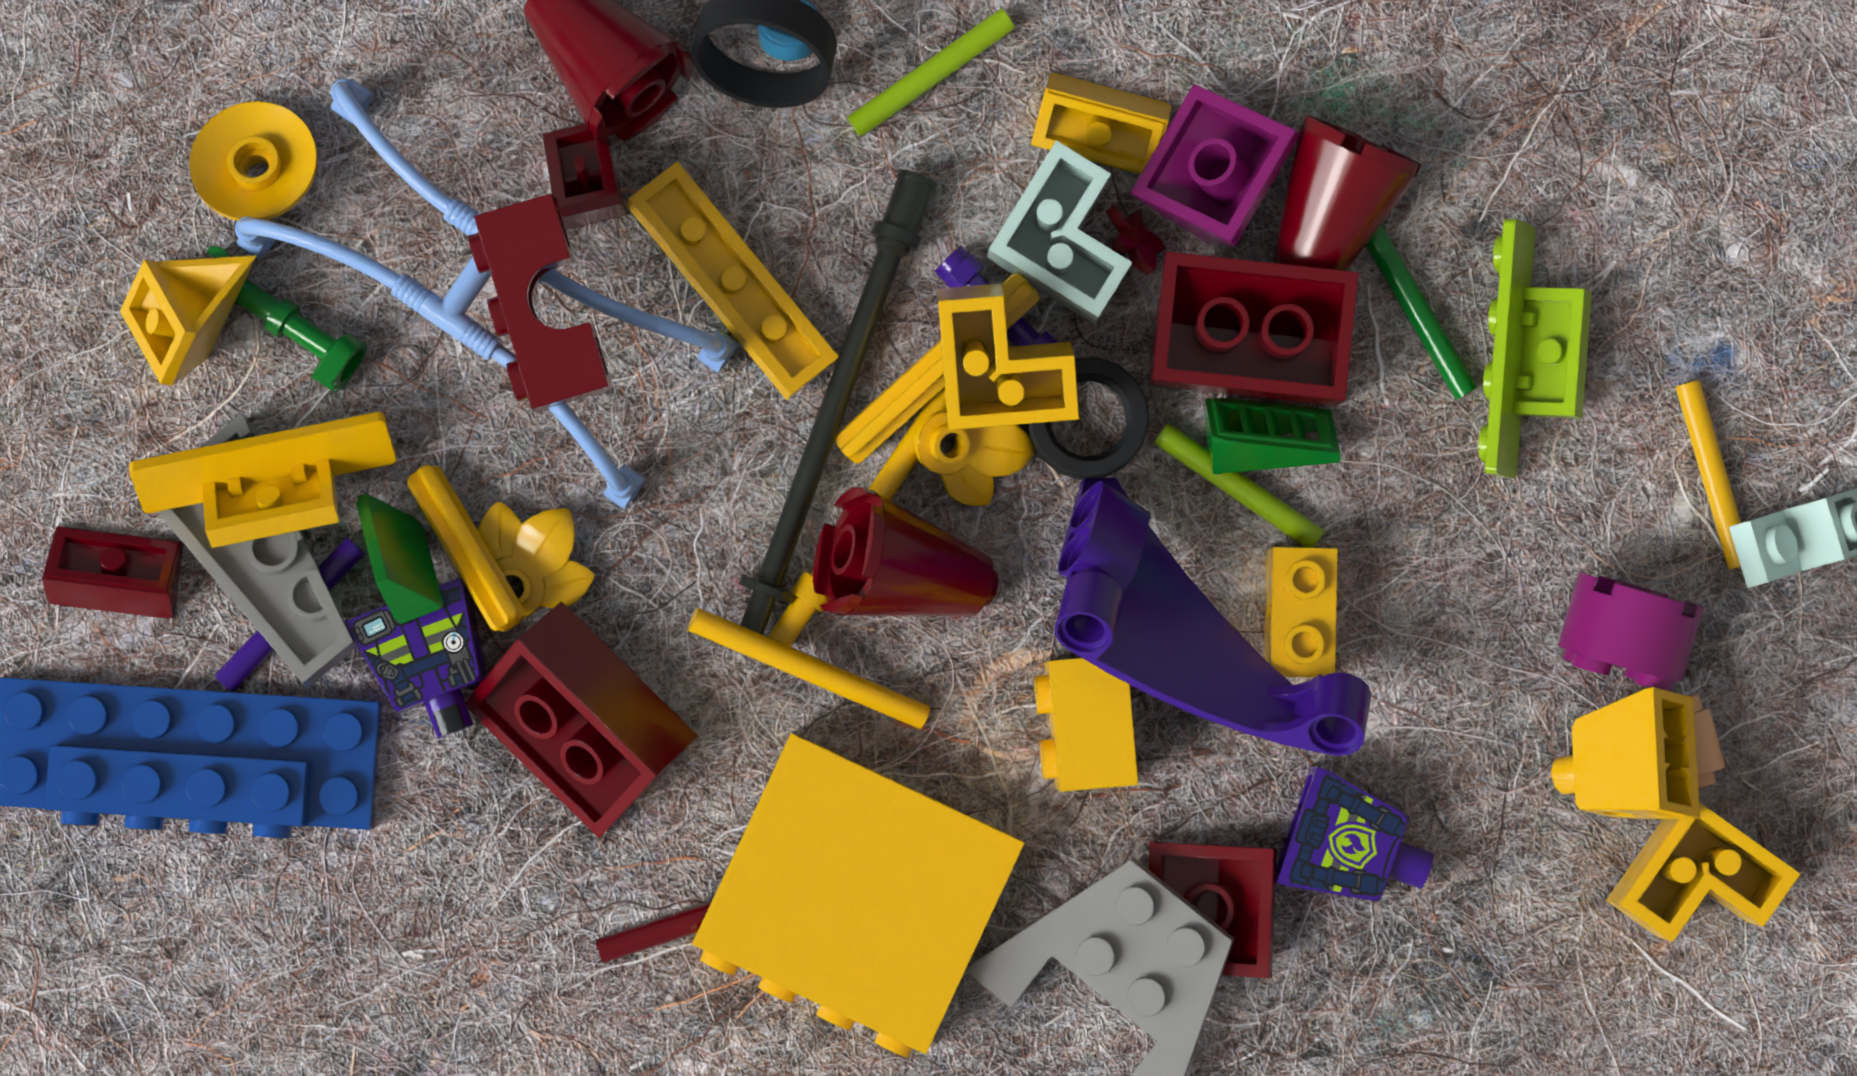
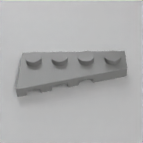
[157,413,357,688]

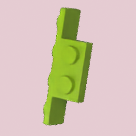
[1478,219,1592,479]

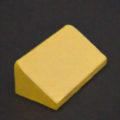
[1031,72,1172,174]

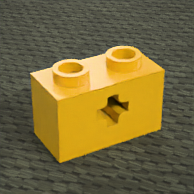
[1264,547,1338,678]

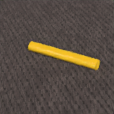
[1675,380,1742,570]

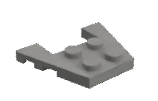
[966,858,1235,1076]

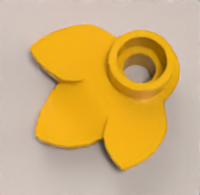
[914,410,1035,506]
[478,502,595,619]

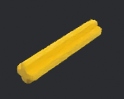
[407,464,525,632]

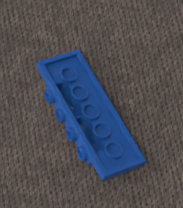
[0,677,382,838]

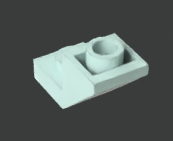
[1729,488,1857,588]

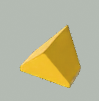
[120,255,257,386]

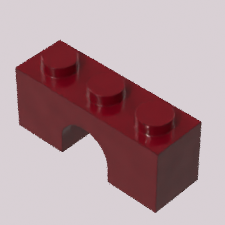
[468,193,613,411]

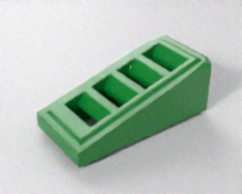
[1205,398,1340,474]

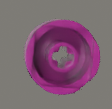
[1558,571,1704,692]

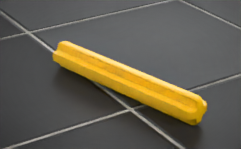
[835,272,1040,464]

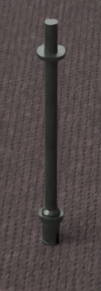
[738,169,937,635]

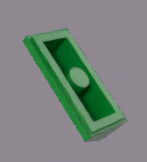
[356,493,444,624]

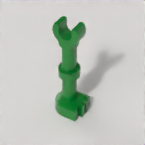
[207,246,367,393]

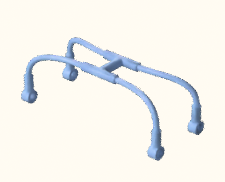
[235,79,739,510]

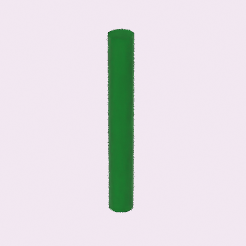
[1365,225,1478,400]

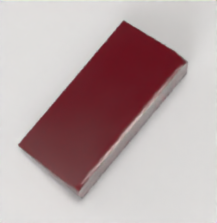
[42,526,183,619]

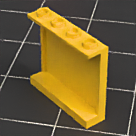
[692,733,1024,1058]

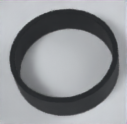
[691,0,837,108]

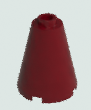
[524,0,694,145]
[1273,115,1422,271]
[813,487,999,616]

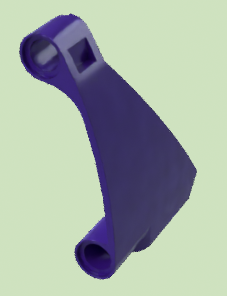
[1055,478,1372,756]

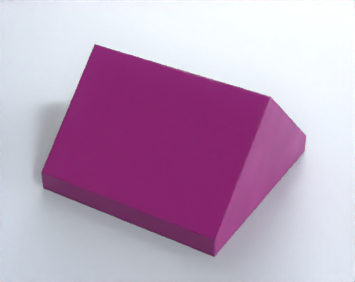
[1130,84,1300,246]

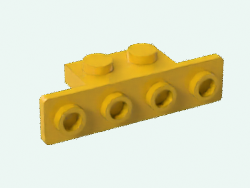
[129,412,396,548]

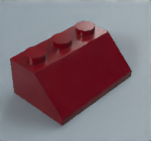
[1148,251,1359,406]
[465,601,698,838]

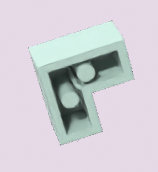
[987,140,1132,325]

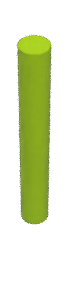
[846,8,1015,138]
[1153,422,1325,548]

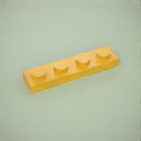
[626,161,839,401]

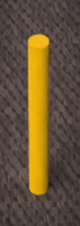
[687,607,930,729]

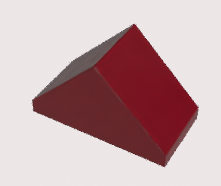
[542,124,627,230]

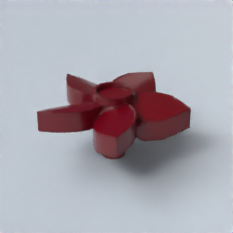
[1105,205,1166,275]

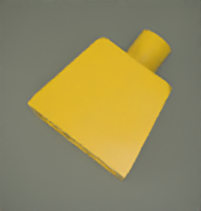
[1551,687,1700,820]

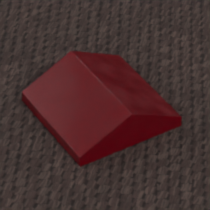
[1148,842,1277,978]

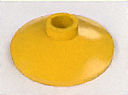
[189,101,318,221]

